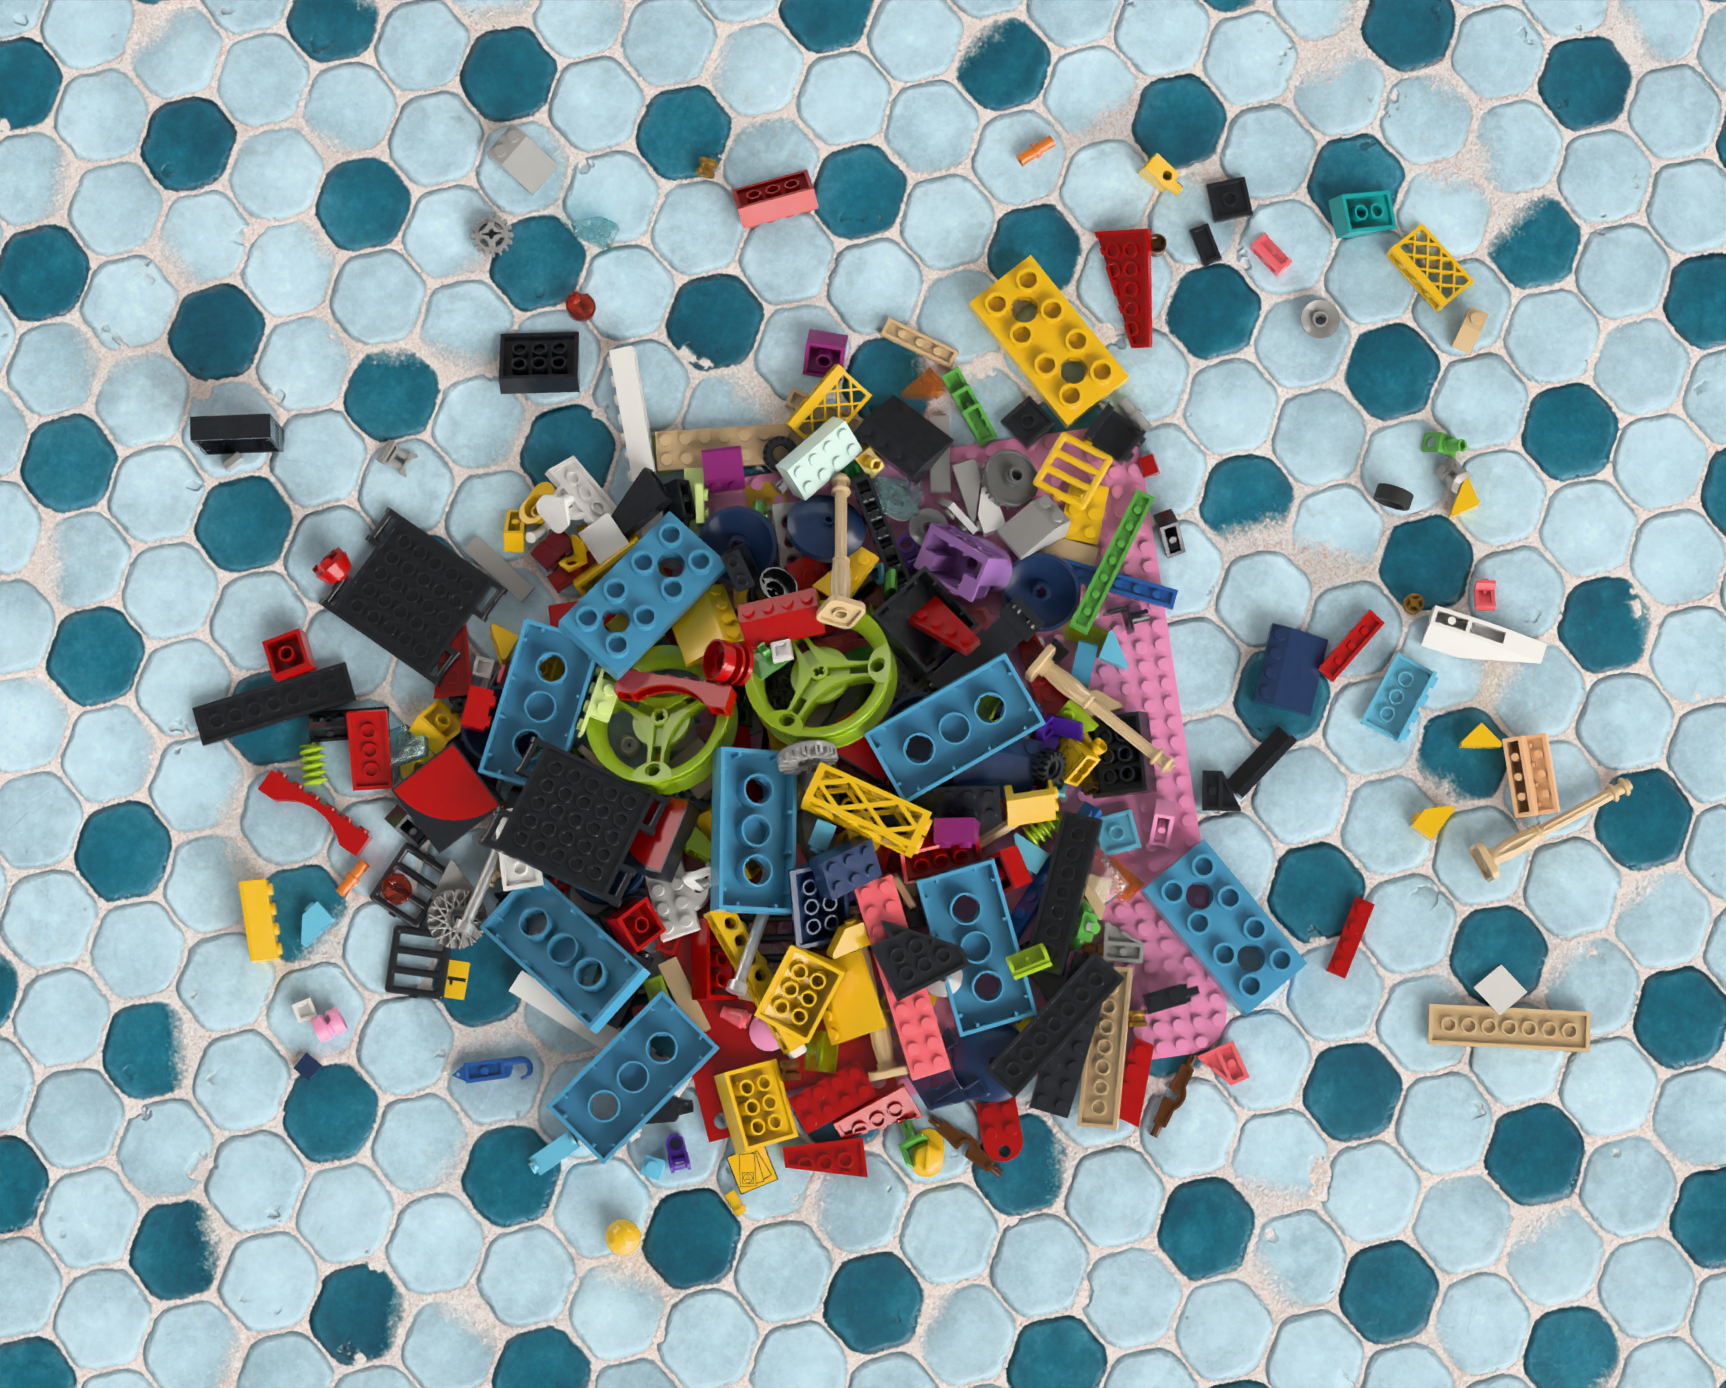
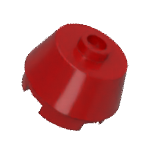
[312,546,352,585]

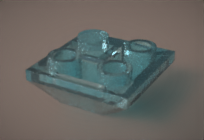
[571,216,620,250]

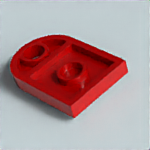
[976,1098,1023,1162]

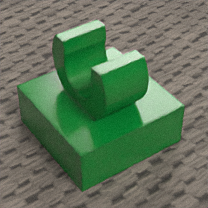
[841,461,863,484]

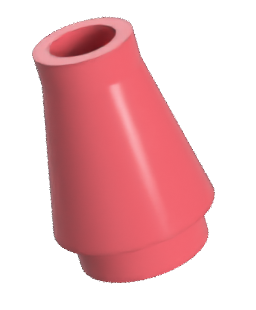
[720,1006,752,1029]

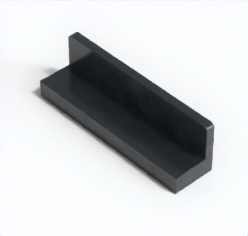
[1227,727,1298,799]

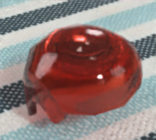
[565,291,596,322]
[381,873,412,905]

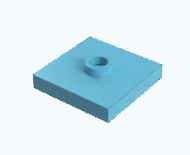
[1098,809,1142,858]

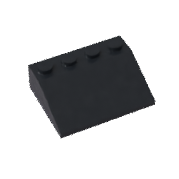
[499,332,580,394]
[853,395,954,486]
[1088,711,1157,799]

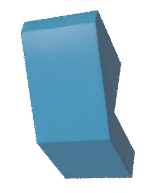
[1071,640,1098,688]

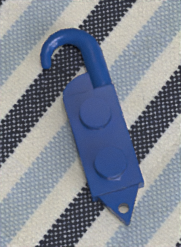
[452,1056,533,1084]

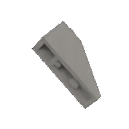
[952,458,983,524]

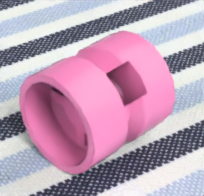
[310,1007,348,1043]

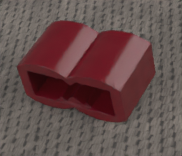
[530,531,574,572]

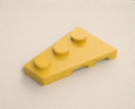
[812,547,879,599]

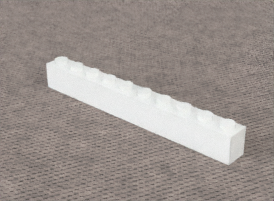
[607,345,664,539]
[509,970,693,1098]

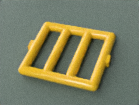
[1032,432,1113,510]

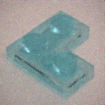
[390,724,429,767]

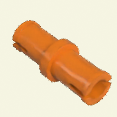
[1016,135,1056,166]
[335,859,370,898]

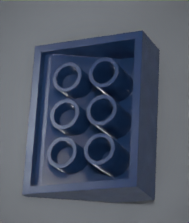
[1252,623,1328,717]
[951,737,1042,800]
[788,862,850,949]

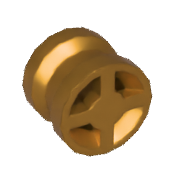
[695,157,718,179]
[1402,593,1424,615]
[1128,1010,1147,1027]

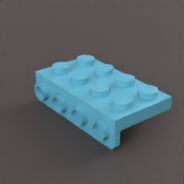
[1360,652,1438,743]

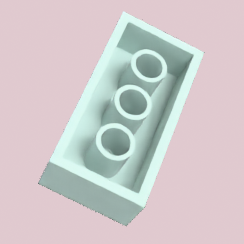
[775,416,863,501]

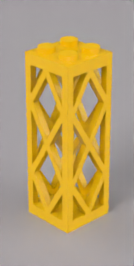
[800,762,933,858]

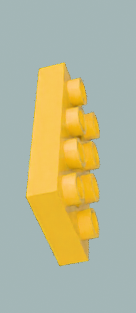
[968,255,1129,429]

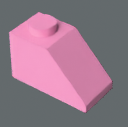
[1149,799,1176,847]

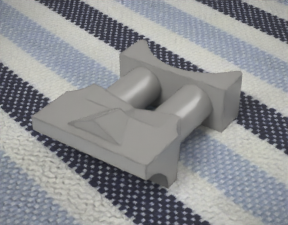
[376,439,418,477]
[1434,455,1473,494]

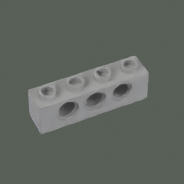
[765,502,804,570]

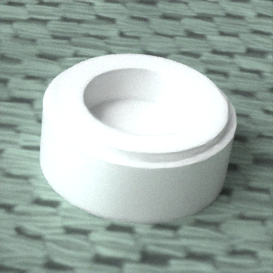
[787,1044,807,1060]

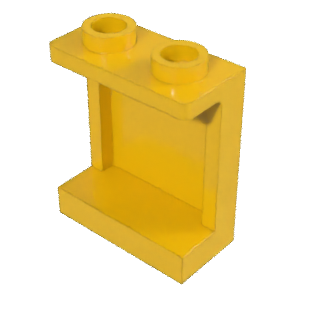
[1004,780,1059,827]

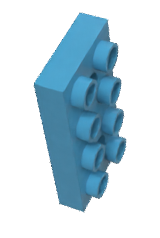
[559,511,727,681]
[478,618,597,787]
[864,652,1046,802]
[710,747,797,916]
[1140,839,1307,1016]
[914,857,1037,1037]
[479,875,651,1034]
[546,990,720,1164]

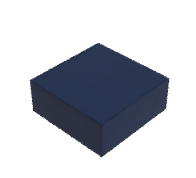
[294,1053,323,1081]

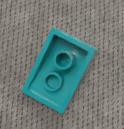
[1328,190,1397,239]

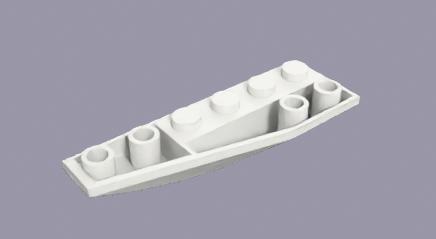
[1421,605,1547,663]

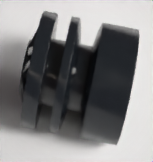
[746,567,798,603]

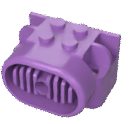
[913,523,1012,602]

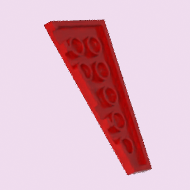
[1094,228,1152,348]

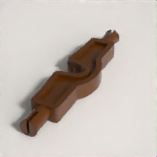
[1150,1053,1198,1138]
[928,1114,1004,1178]

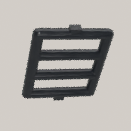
[370,843,446,928]
[740,914,795,981]
[385,925,451,1000]

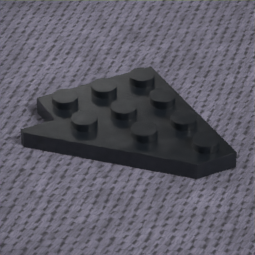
[870,920,970,1001]

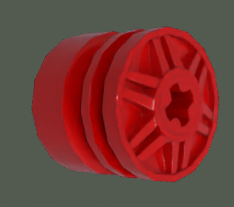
[702,639,754,686]

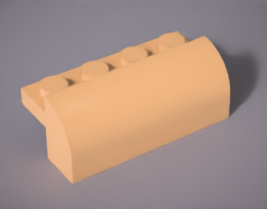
[1502,733,1560,818]

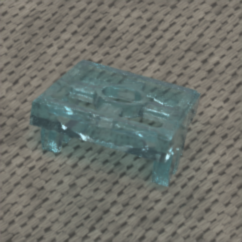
[874,476,923,517]

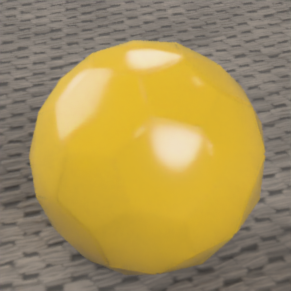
[605,1219,641,1255]

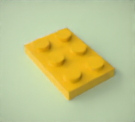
[1063,482,1109,546]

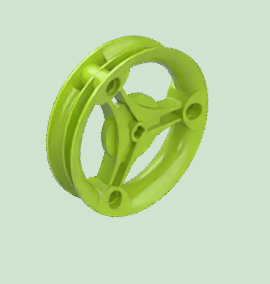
[745,600,898,748]
[586,645,738,795]

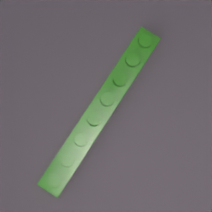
[1069,489,1155,635]

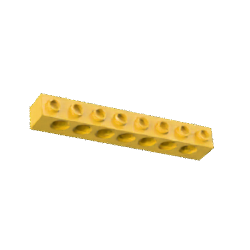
[703,911,806,1054]

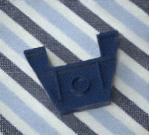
[907,1028,990,1111]

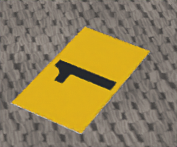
[444,960,470,1000]

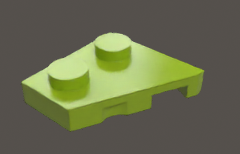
[1056,699,1099,738]

